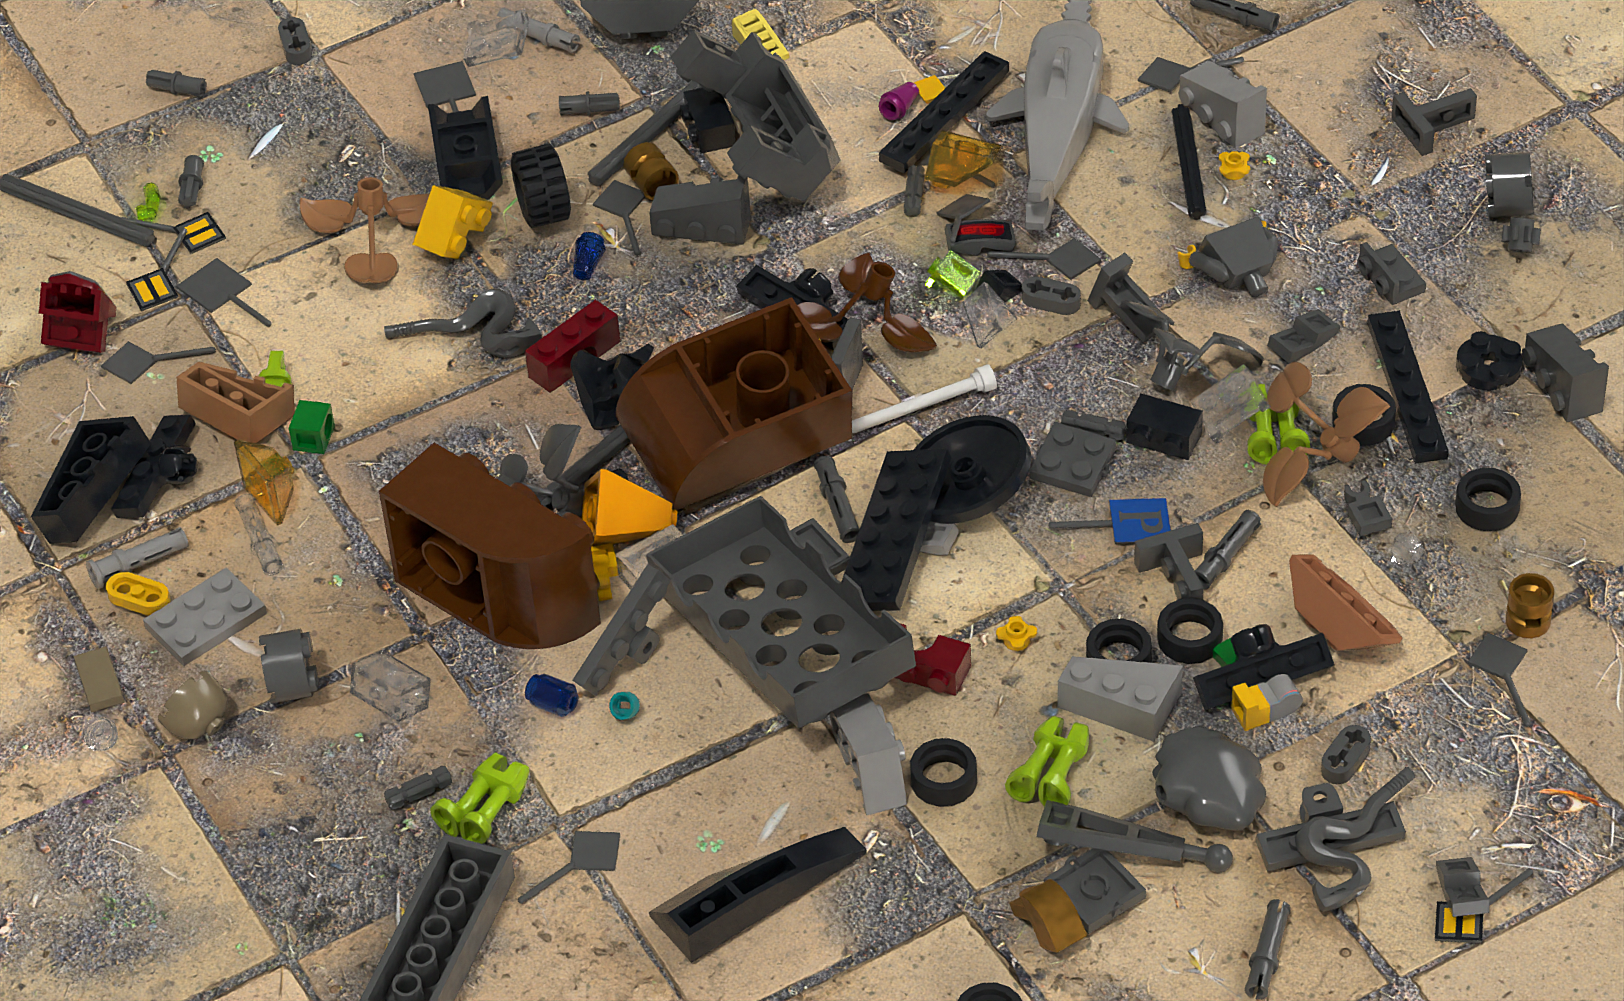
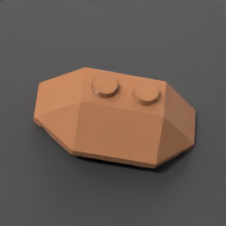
[1289,554,1403,651]

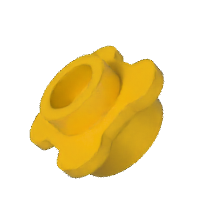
[1219,151,1250,180]
[996,616,1037,651]

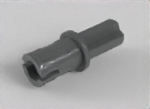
[146,70,207,98]
[559,91,620,116]
[178,155,204,209]

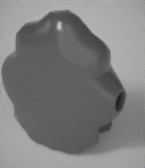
[1152,726,1266,830]

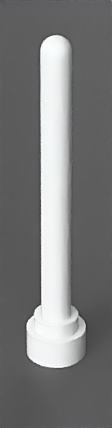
[852,364,997,433]

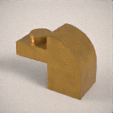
[1009,879,1087,953]

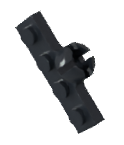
[736,265,848,350]
[111,415,198,518]
[1193,624,1335,710]

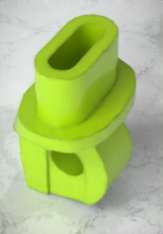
[259,351,292,387]

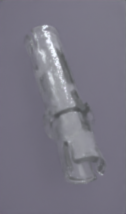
[235,494,284,576]

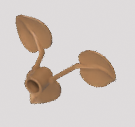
[300,177,430,283]
[1263,362,1390,507]

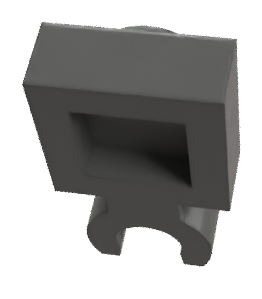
[1344,480,1392,536]

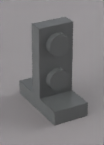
[1392,88,1477,156]
[1087,253,1162,343]
[1134,523,1204,600]

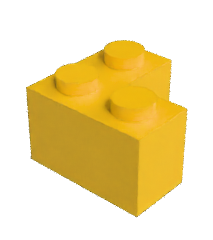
[412,185,493,259]

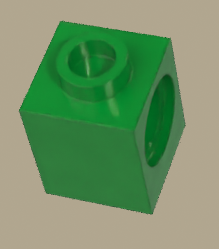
[288,400,335,454]

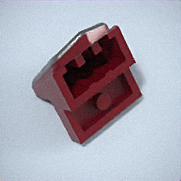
[38,271,116,353]

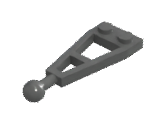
[1036,800,1233,873]

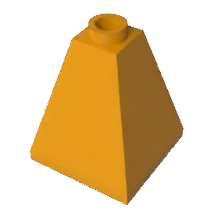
[582,469,677,546]

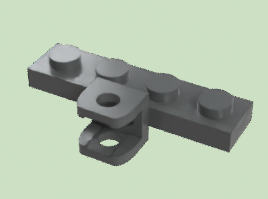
[572,564,671,696]
[1256,783,1406,872]

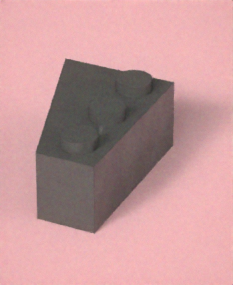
[649,175,751,245]
[1522,323,1609,422]

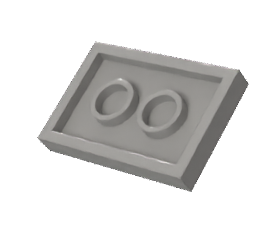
[143,568,267,666]

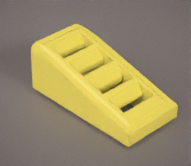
[732,9,789,60]

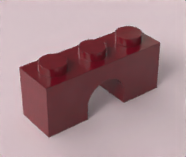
[525,299,621,393]
[880,617,971,696]

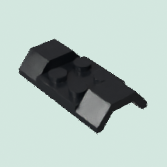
[428,96,503,200]

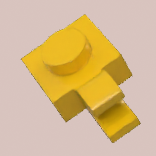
[591,543,619,601]

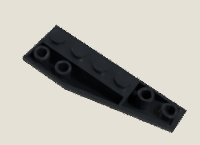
[649,827,867,963]

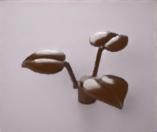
[797,253,937,352]

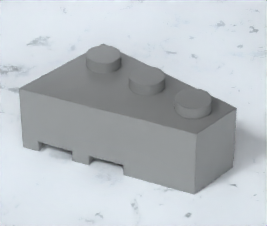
[1178,61,1267,149]
[1058,656,1183,742]
[830,693,907,815]

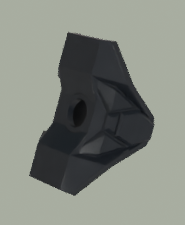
[570,343,654,430]

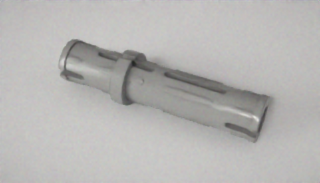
[496,7,580,53]

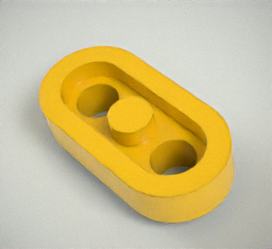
[106,572,171,616]

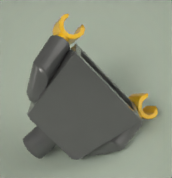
[1177,216,1278,297]

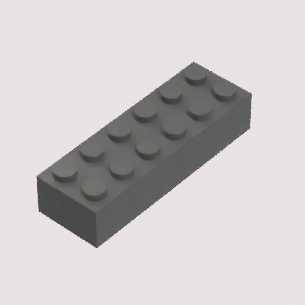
[359,834,515,1001]

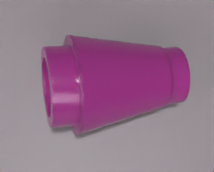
[878,82,919,120]

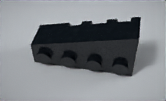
[31,416,152,544]

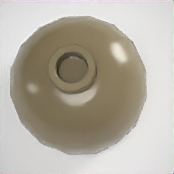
[158,671,227,740]

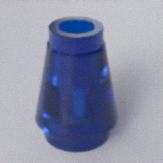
[573,232,606,280]

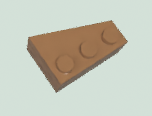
[176,362,295,447]

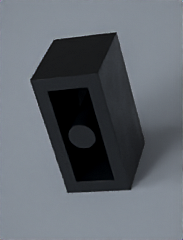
[680,88,736,154]
[1126,393,1203,460]

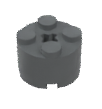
[1485,152,1534,218]
[259,628,319,704]

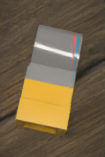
[1231,674,1303,731]

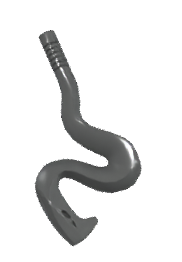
[384,289,542,358]
[1295,767,1415,912]

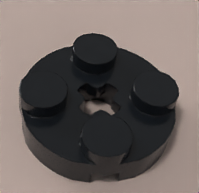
[1456,331,1523,391]

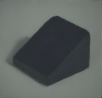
[976,270,1022,307]

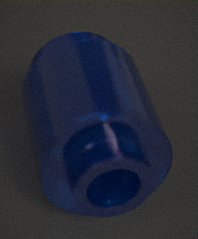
[525,674,579,717]

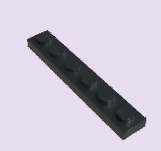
[879,51,1009,173]
[1367,310,1448,464]

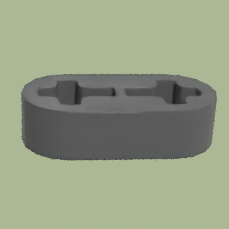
[278,17,312,65]
[1022,276,1081,315]
[1321,725,1371,784]

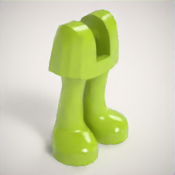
[1247,384,1311,465]
[1005,716,1089,806]
[430,752,530,844]

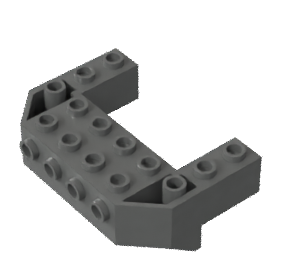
[671,30,841,202]

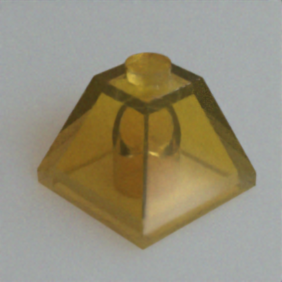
[925,130,1002,189]
[234,439,294,526]

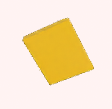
[914,75,945,104]

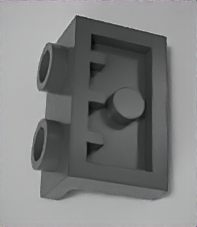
[1357,242,1426,305]

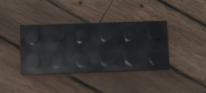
[841,448,952,612]

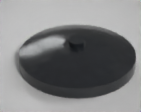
[914,415,1031,524]

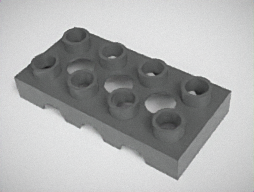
[646,496,916,728]

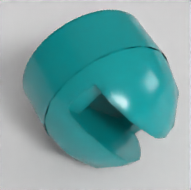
[609,691,640,720]

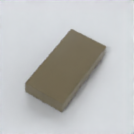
[73,646,125,713]

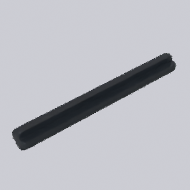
[1171,104,1207,220]

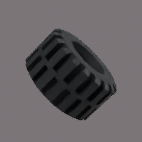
[511,143,571,228]

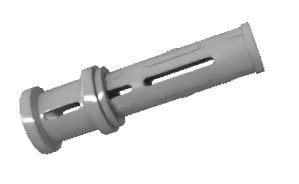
[86,527,189,589]

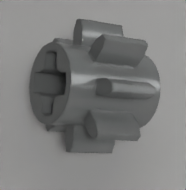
[1501,218,1541,253]

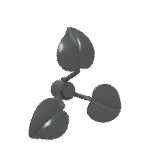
[1119,300,1264,391]
[497,424,584,517]

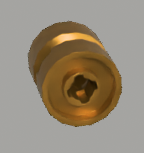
[623,142,679,200]
[1506,573,1554,639]

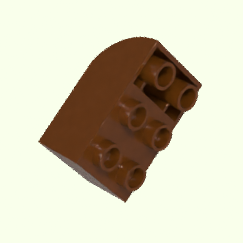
[616,297,853,510]
[379,442,601,649]

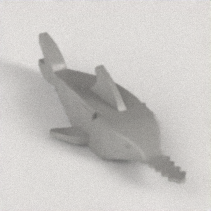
[986,0,1129,231]

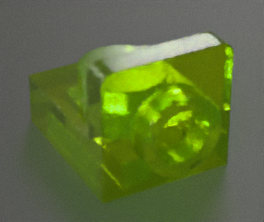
[925,250,981,298]

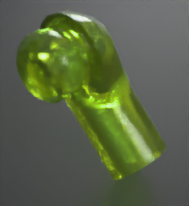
[136,182,161,222]

